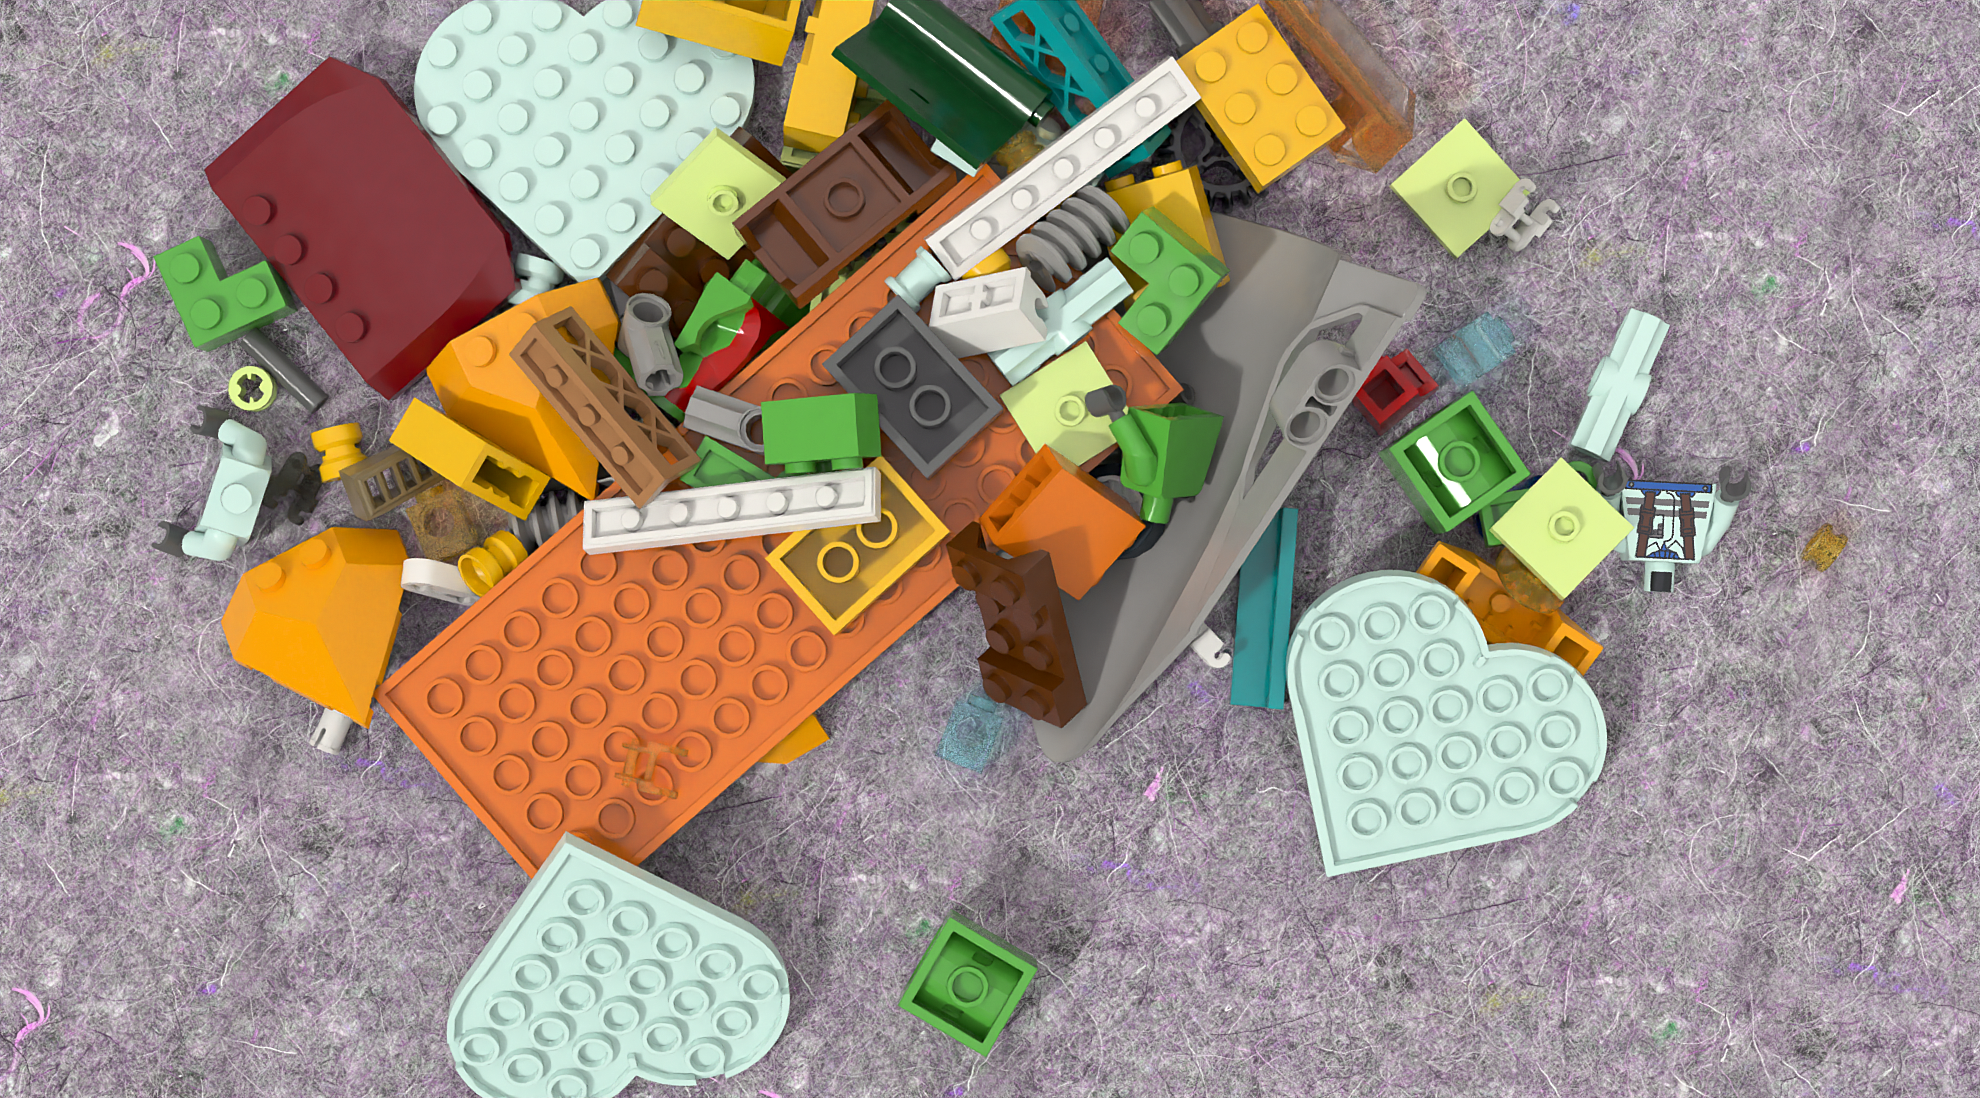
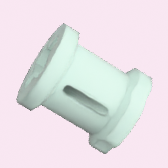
[884,246,952,313]

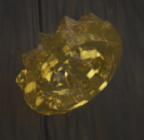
[1495,547,1564,614]

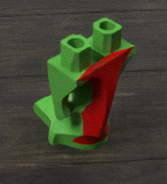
[613,259,792,423]

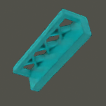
[990,0,1172,179]
[1229,507,1298,710]

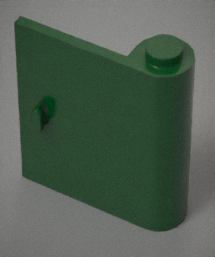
[831,0,1055,170]

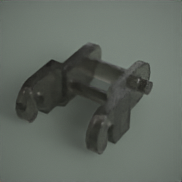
[262,452,323,526]

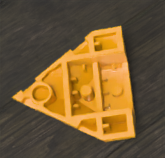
[426,278,621,501]
[221,527,410,729]
[1415,541,1604,676]

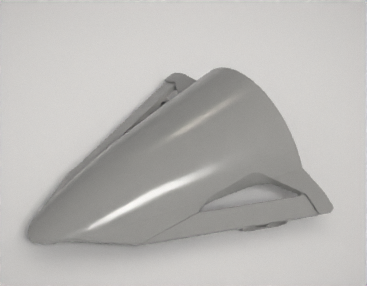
[943,159,1426,762]

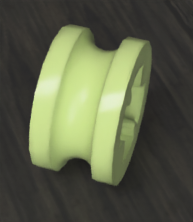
[228,366,278,412]

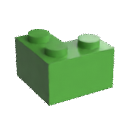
[1110,206,1231,355]
[153,236,298,352]
[761,393,882,474]

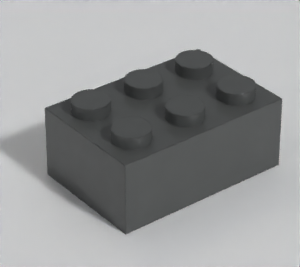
[822,294,1004,481]

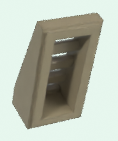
[338,445,446,522]

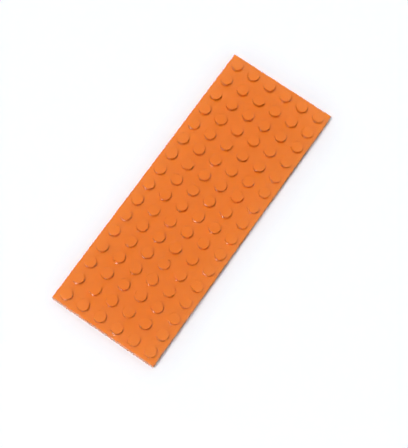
[373,163,1184,879]

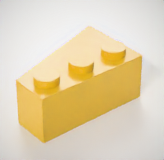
[783,0,877,154]

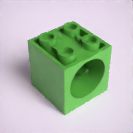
[1378,390,1531,535]
[898,909,1038,1057]

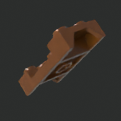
[732,100,957,309]
[605,126,793,339]
[946,521,1087,729]

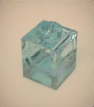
[1432,311,1516,389]
[935,693,1004,774]

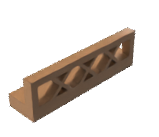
[509,306,701,509]

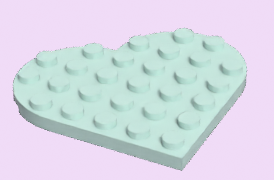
[414,0,755,283]
[1286,570,1607,877]
[447,831,790,1098]

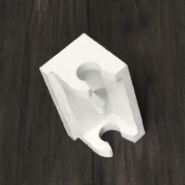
[929,267,1048,358]

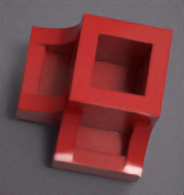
[1351,348,1439,436]

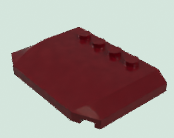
[204,56,522,401]

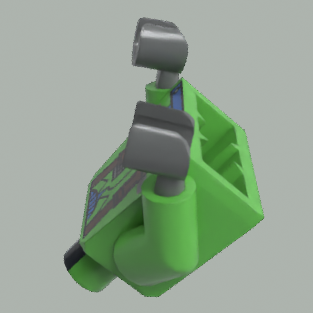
[1085,382,1224,524]

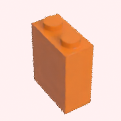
[979,444,1146,601]

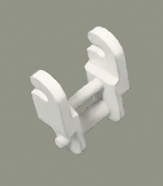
[1490,178,1559,252]
[1189,622,1230,668]

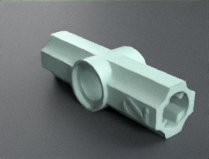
[987,257,1134,387]
[1568,308,1670,463]

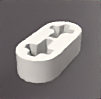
[400,558,481,606]

